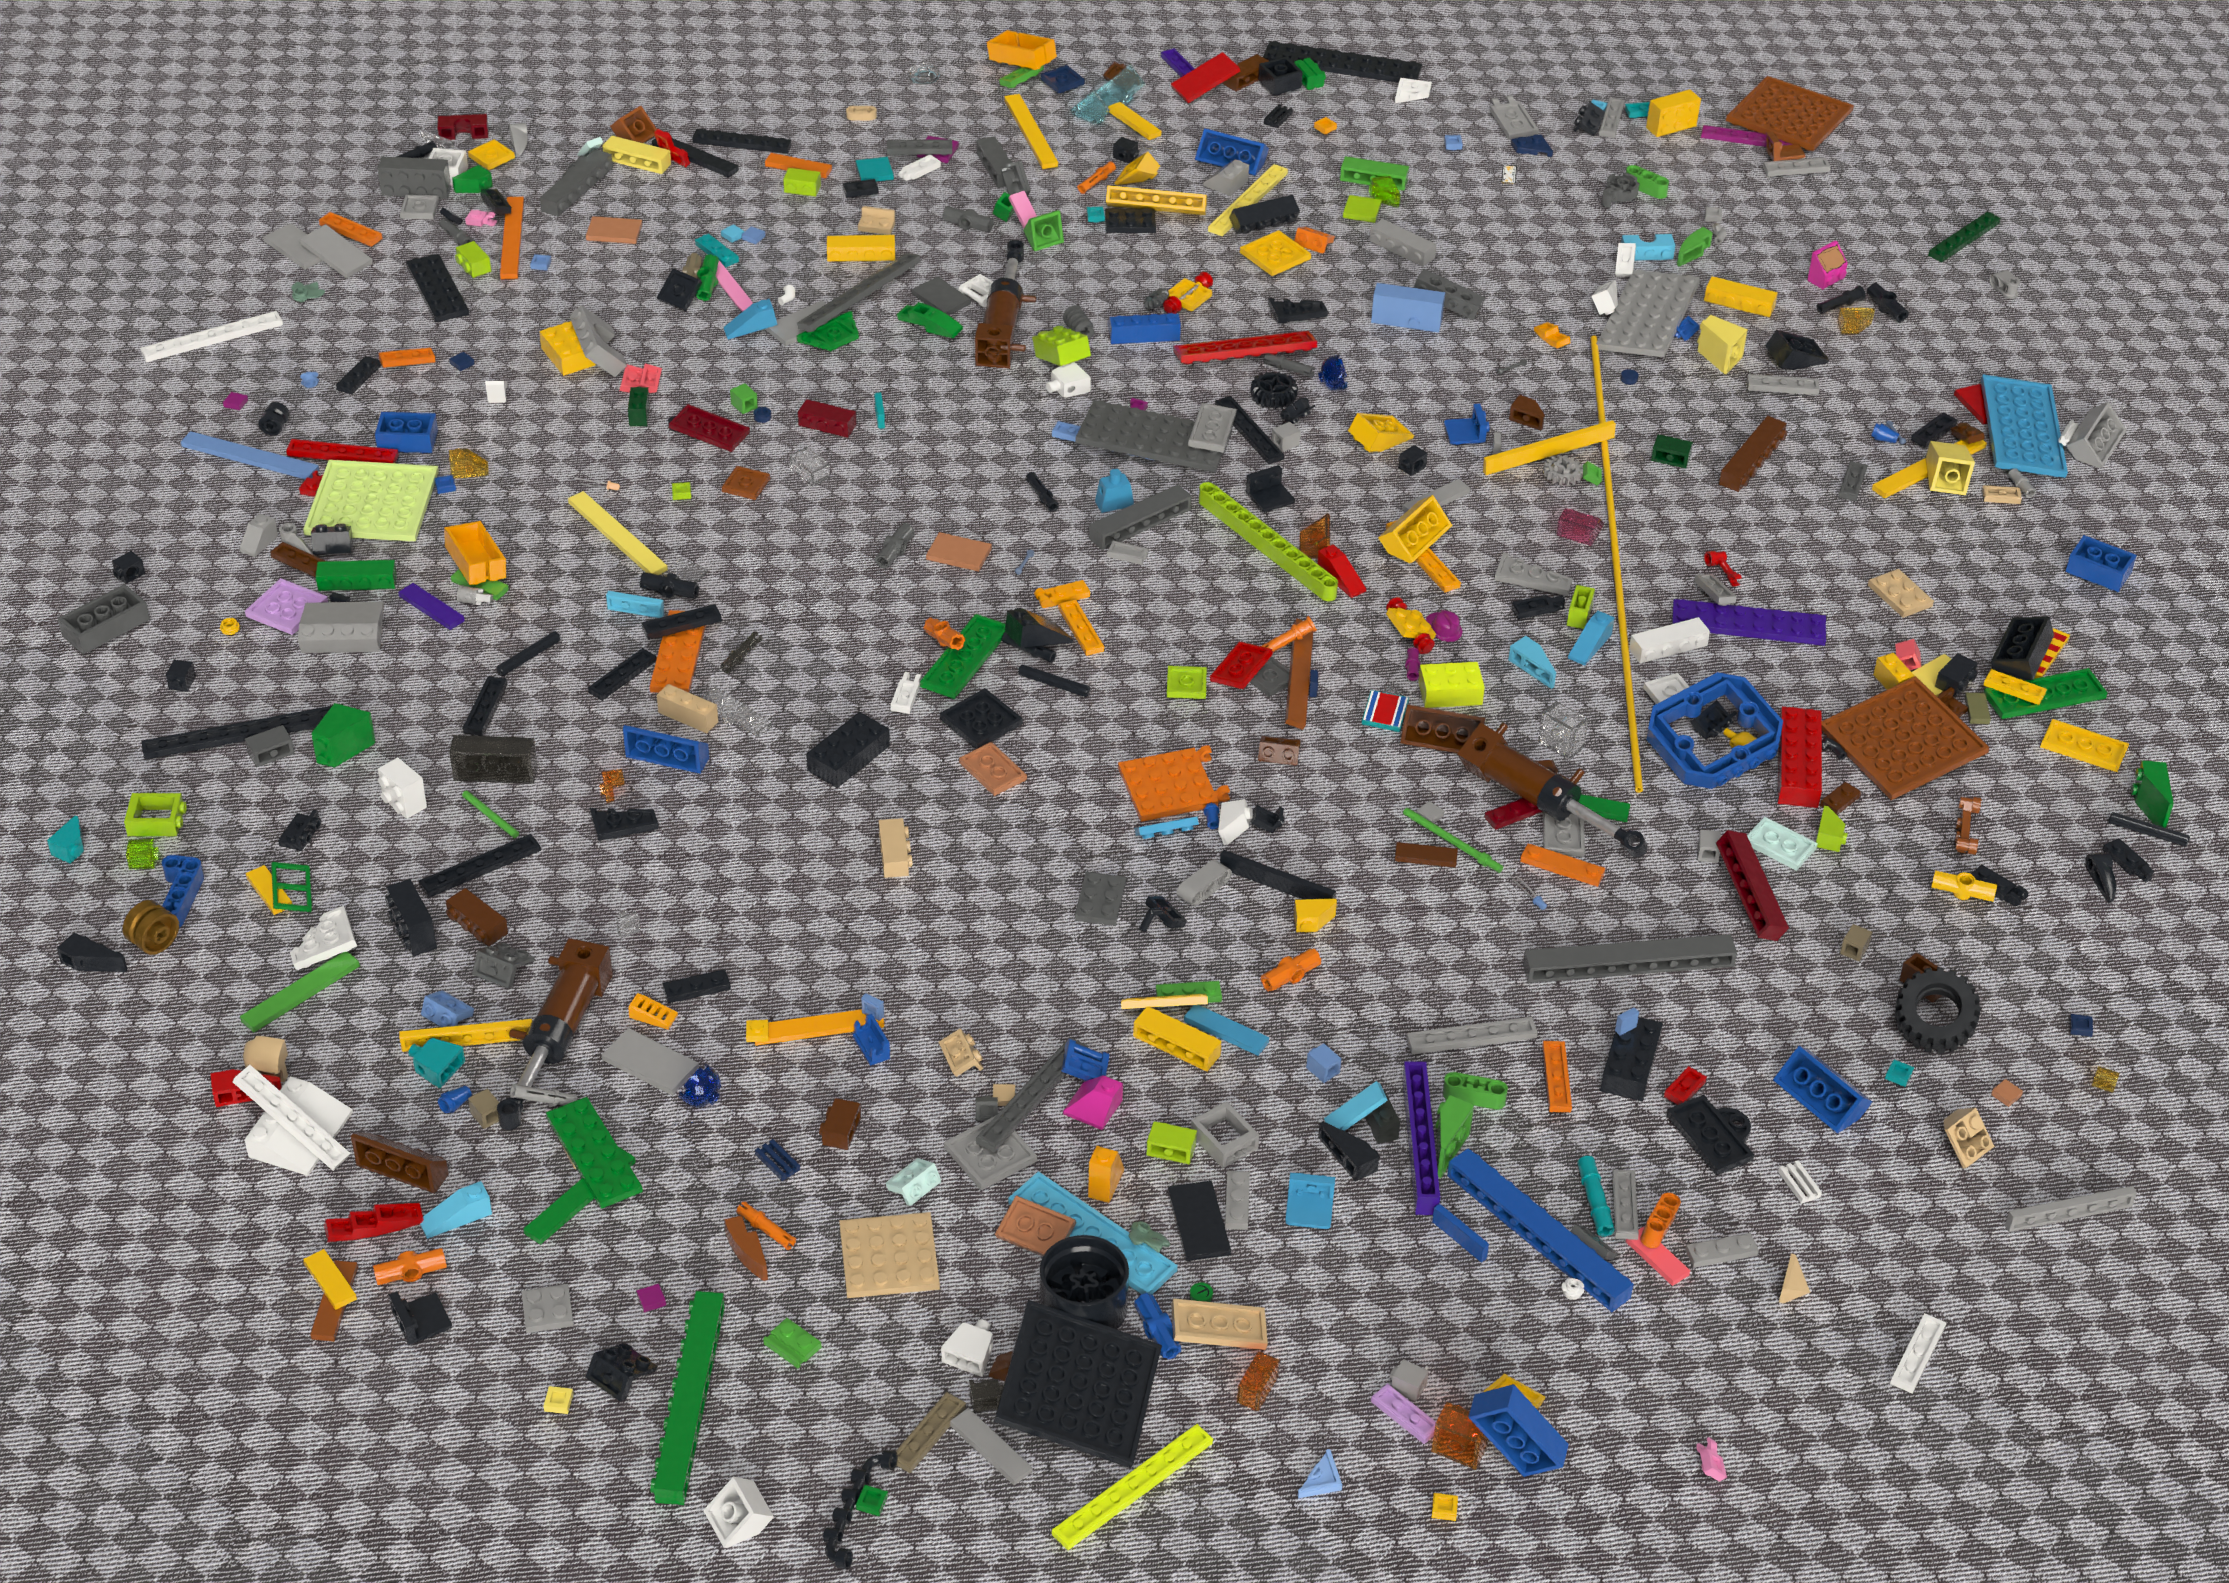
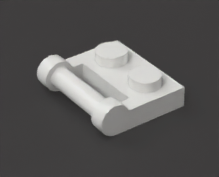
[958,274,993,308]

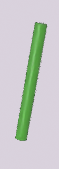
[462,790,519,838]

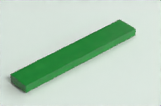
[523,1147,636,1245]

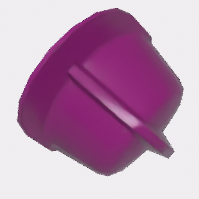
[1426,610,1463,642]

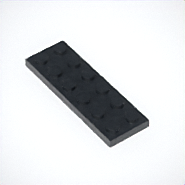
[406,254,469,322]

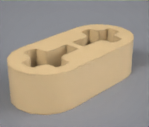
[846,106,877,121]

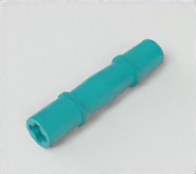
[1577,1156,1615,1237]

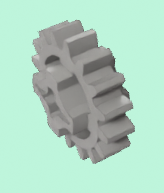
[1543,455,1583,486]

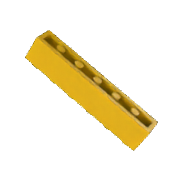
[1106,186,1208,215]

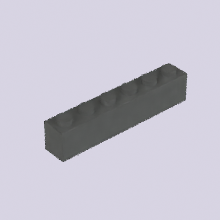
[540,149,613,217]
[1089,484,1191,550]

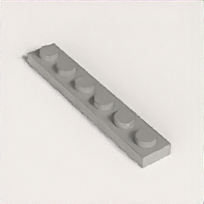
[1406,1017,1538,1055]
[2005,1186,2137,1232]

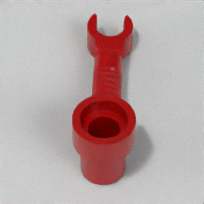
[1704,551,1742,587]

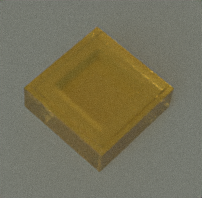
[2092,1066,2120,1093]

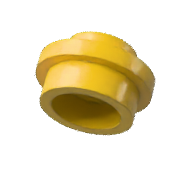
[220,618,240,635]

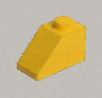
[1294,899,1337,932]

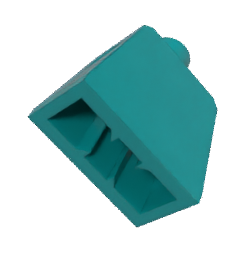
[408,1038,465,1089]

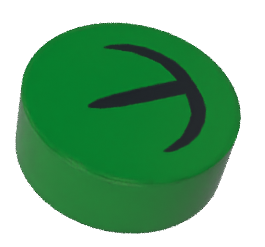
[1190,1282,1213,1302]

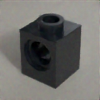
[1398,445,1428,476]
[112,551,145,584]

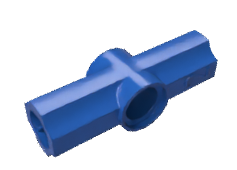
[1134,1293,1181,1360]

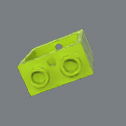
[124,793,187,836]

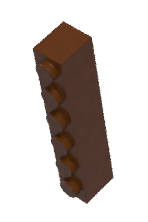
[1719,415,1788,492]

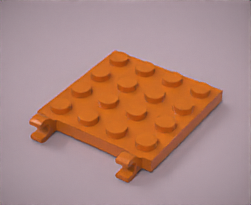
[1118,745,1230,822]

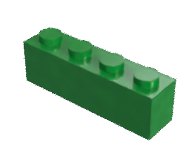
[316,560,397,591]

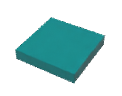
[855,157,894,182]

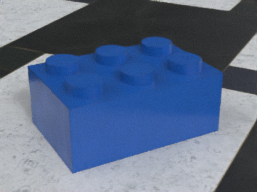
[375,412,438,453]
[2065,535,2137,592]

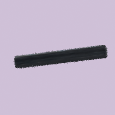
[496,631,561,676]
[1018,664,1090,697]
[2109,812,2190,846]

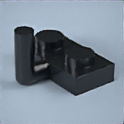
[1139,896,1187,932]

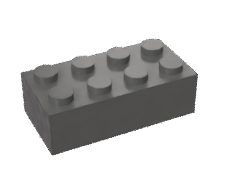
[377,156,451,199]
[58,584,150,655]

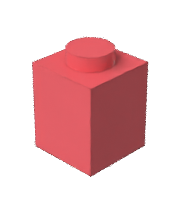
[1895,639,1921,670]

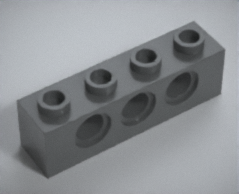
[1413,269,1486,321]

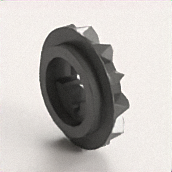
[1144,288,1169,309]

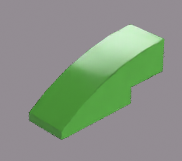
[1677,227,1713,267]

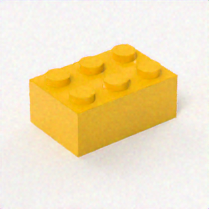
[1646,89,1701,137]
[539,321,595,376]

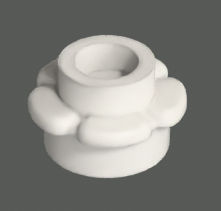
[1562,1278,1584,1300]

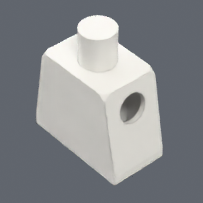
[1046,362,1091,398]
[941,1319,993,1377]

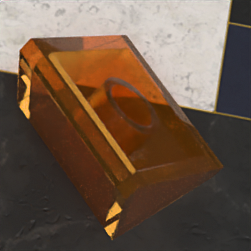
[1300,513,1330,559]

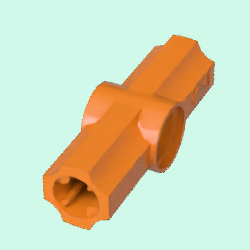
[923,617,965,650]
[1261,948,1322,992]
[373,1248,447,1285]

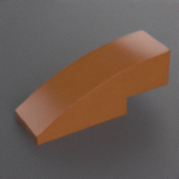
[724,1215,768,1281]

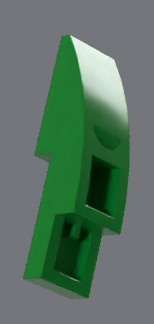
[897,302,963,338]

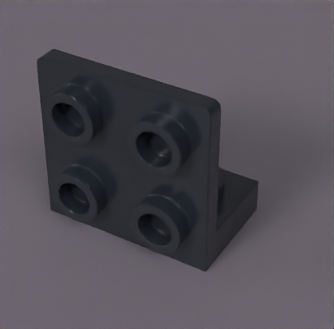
[1246,465,1295,512]
[389,1291,452,1346]
[585,1343,658,1401]

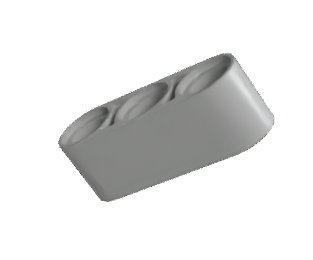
[1176,859,1232,907]

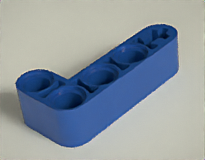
[162,855,204,928]

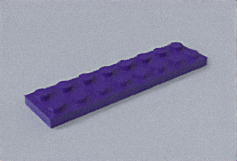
[1672,599,1826,646]

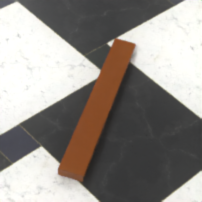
[1285,618,1313,730]

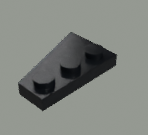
[1268,298,1328,323]
[589,808,659,841]

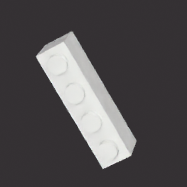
[1629,617,1710,663]

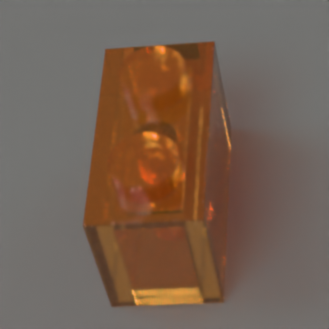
[1237,1351,1280,1412]

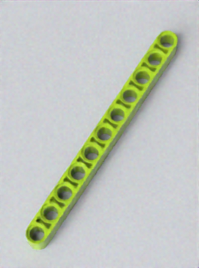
[1199,482,1338,601]

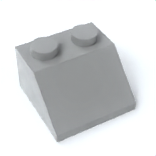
[1203,159,1249,196]

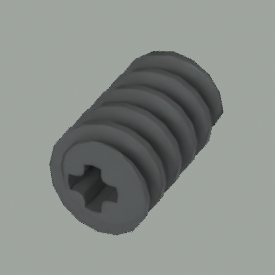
[1063,305,1095,340]

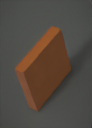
[722,466,770,500]

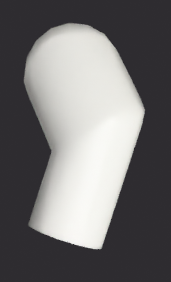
[778,285,795,305]

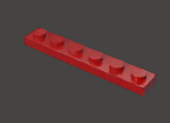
[286,439,399,464]

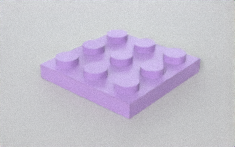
[245,578,328,635]

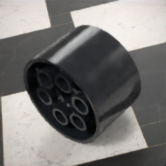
[1039,1235,1129,1330]

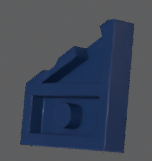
[1511,134,1553,157]

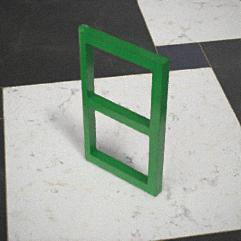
[271,862,312,912]

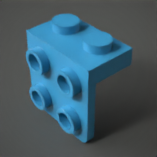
[1285,1172,1335,1229]

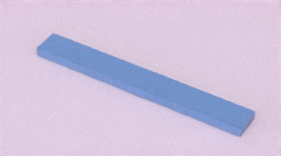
[181,431,319,480]

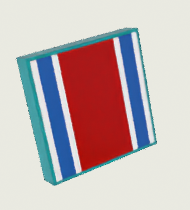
[1362,690,1409,732]

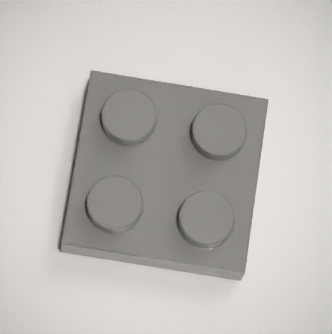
[521,1284,574,1333]

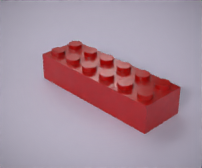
[1778,706,1822,808]

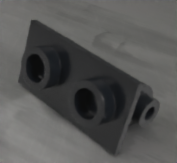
[1280,397,1315,425]

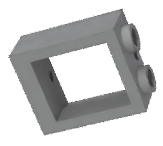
[1191,1102,1259,1168]

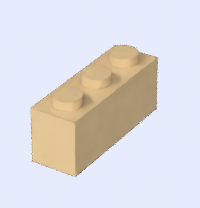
[657,684,718,733]
[879,818,912,878]

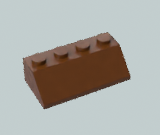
[1400,704,1486,753]
[351,1132,449,1194]

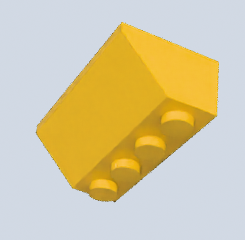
[1378,495,1453,563]

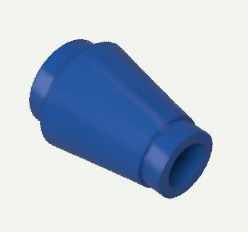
[1871,423,1899,443]
[438,1086,472,1113]

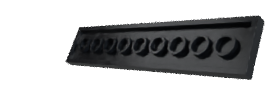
[1263,41,1422,83]

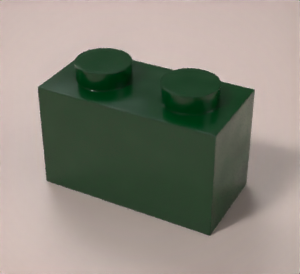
[628,387,650,427]
[1651,434,1693,469]

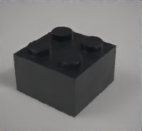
[1258,56,1303,95]

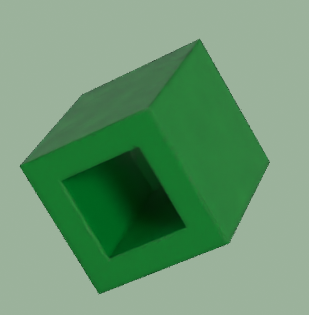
[993,192,1015,222]

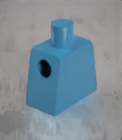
[1095,469,1134,513]

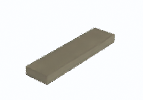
[896,1392,966,1473]

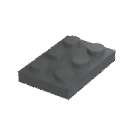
[1075,871,1127,926]

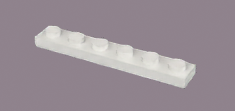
[233,1065,350,1171]

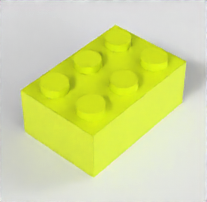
[1418,662,1485,708]

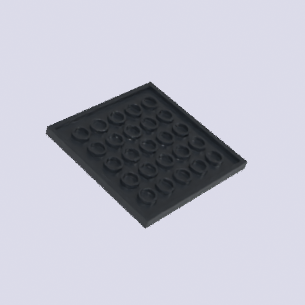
[994,1300,1162,1468]

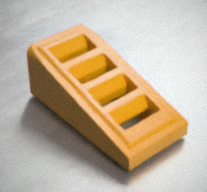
[628,993,678,1030]

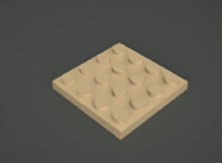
[839,1212,940,1298]

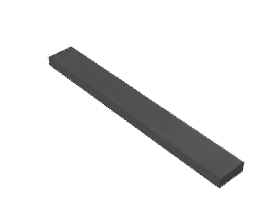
[976,1037,1088,1152]

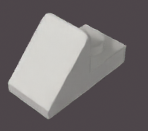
[485,381,508,403]

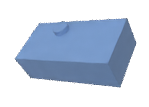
[1371,283,1445,332]

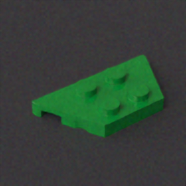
[797,311,859,351]

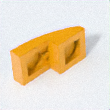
[1534,322,1570,349]

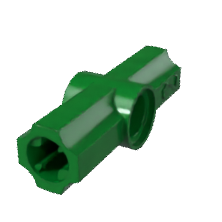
[696,254,719,301]

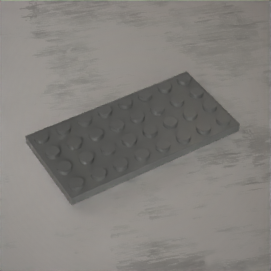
[1075,400,1232,473]

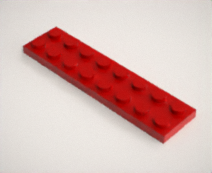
[1173,331,1317,364]

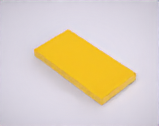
[2040,719,2129,773]

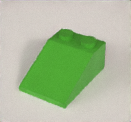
[1435,1095,1474,1178]

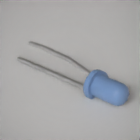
[1512,877,1547,910]

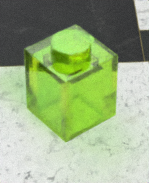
[126,839,160,869]

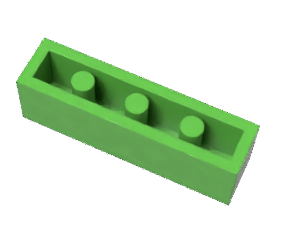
[1340,156,1409,191]

